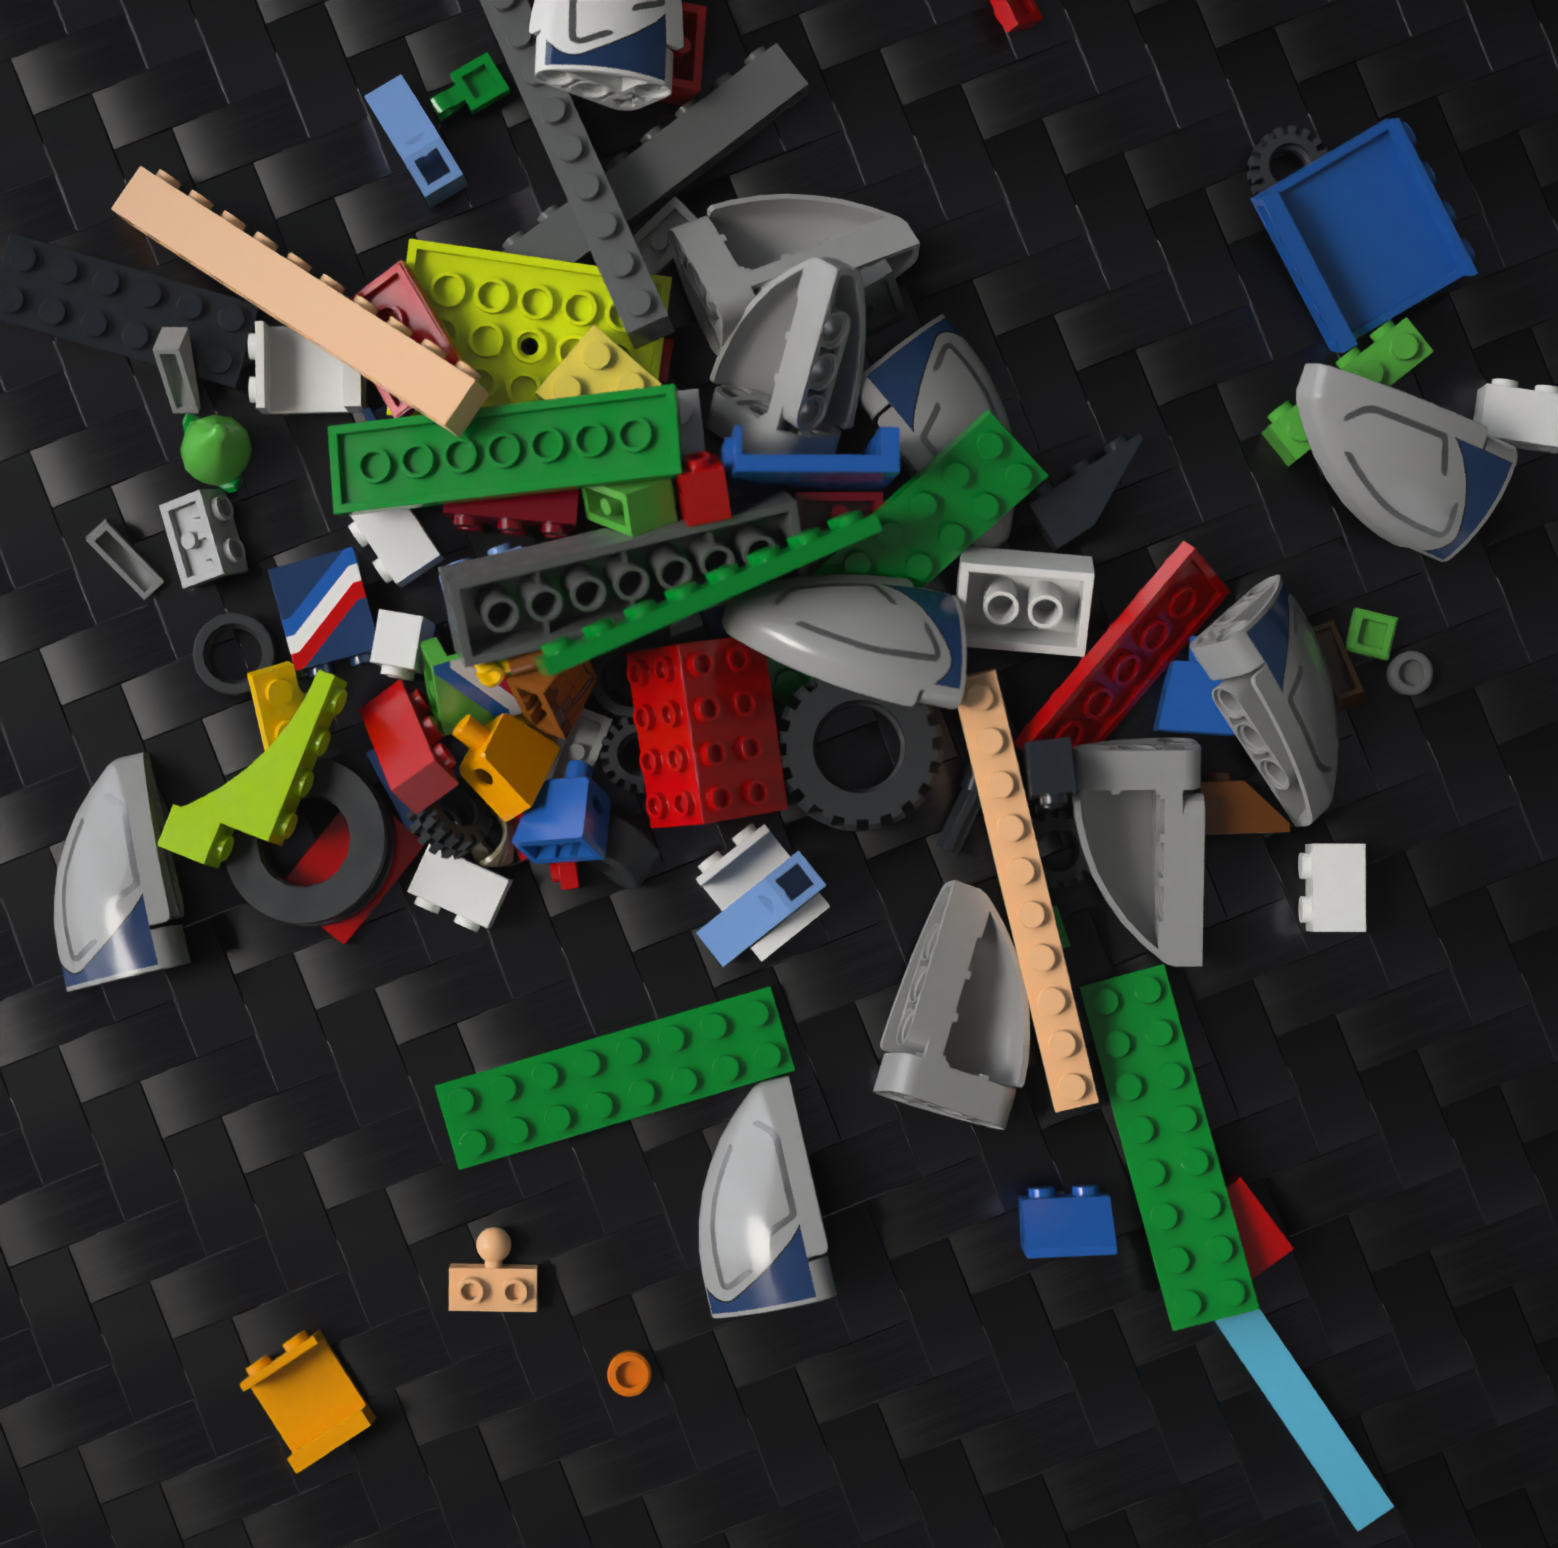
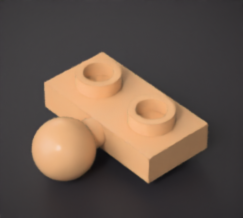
[449,1227,538,1312]

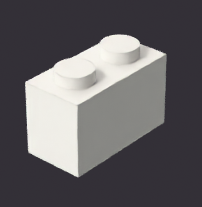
[1473,379,1558,454]
[348,508,444,588]
[370,609,435,681]
[407,844,513,932]
[1298,844,1366,932]

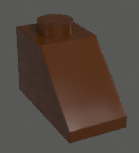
[1196,773,1290,835]

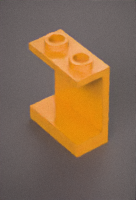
[239,1330,376,1474]

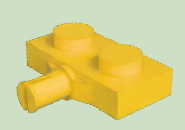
[247,661,308,751]

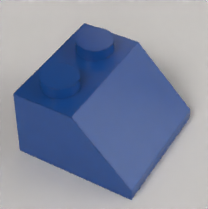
[1018,1185,1117,1258]

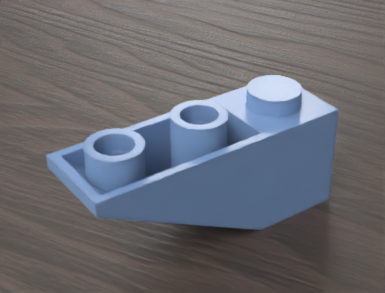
[364,74,468,208]
[696,851,826,967]

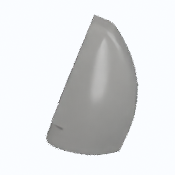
[667,194,920,356]
[706,257,866,455]

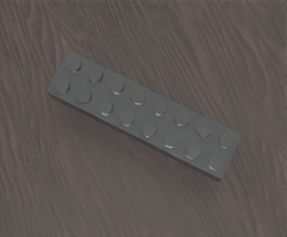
[438,487,808,667]

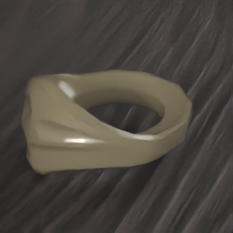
[471,805,515,868]

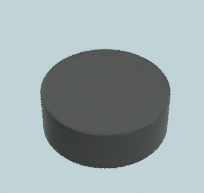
[1387,651,1433,696]

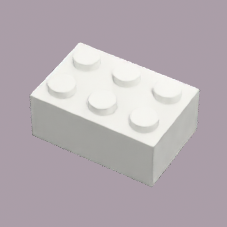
[956,546,1094,657]

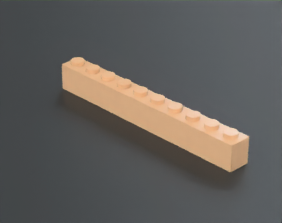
[111,166,490,438]
[957,668,1099,1113]

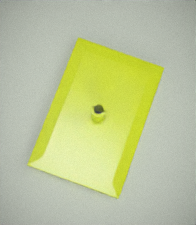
[387,239,672,416]

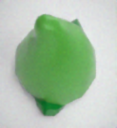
[180,412,253,493]

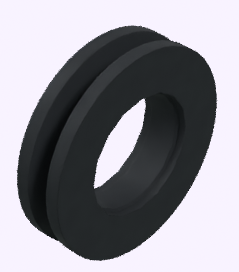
[225,757,396,927]

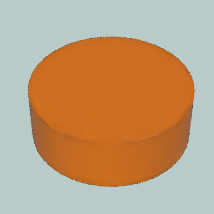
[607,1350,652,1397]

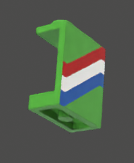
[419,637,522,735]

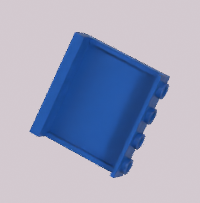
[1250,118,1478,353]
[718,425,900,494]

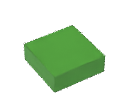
[1344,608,1398,661]

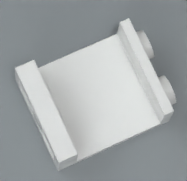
[248,321,367,414]
[696,823,830,962]

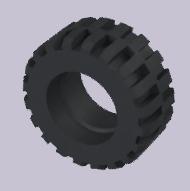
[777,677,943,832]

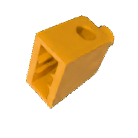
[452,713,561,822]

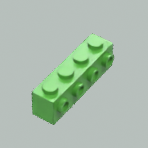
[1262,317,1434,467]

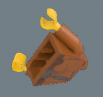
[474,649,597,740]

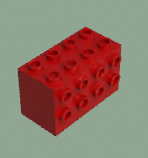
[626,637,788,828]

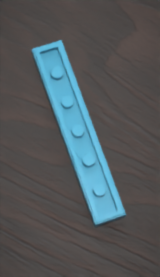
[1215,1309,1394,1531]

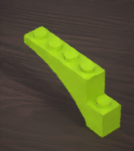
[157,670,348,869]

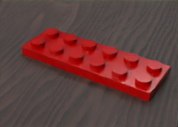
[1013,541,1230,753]

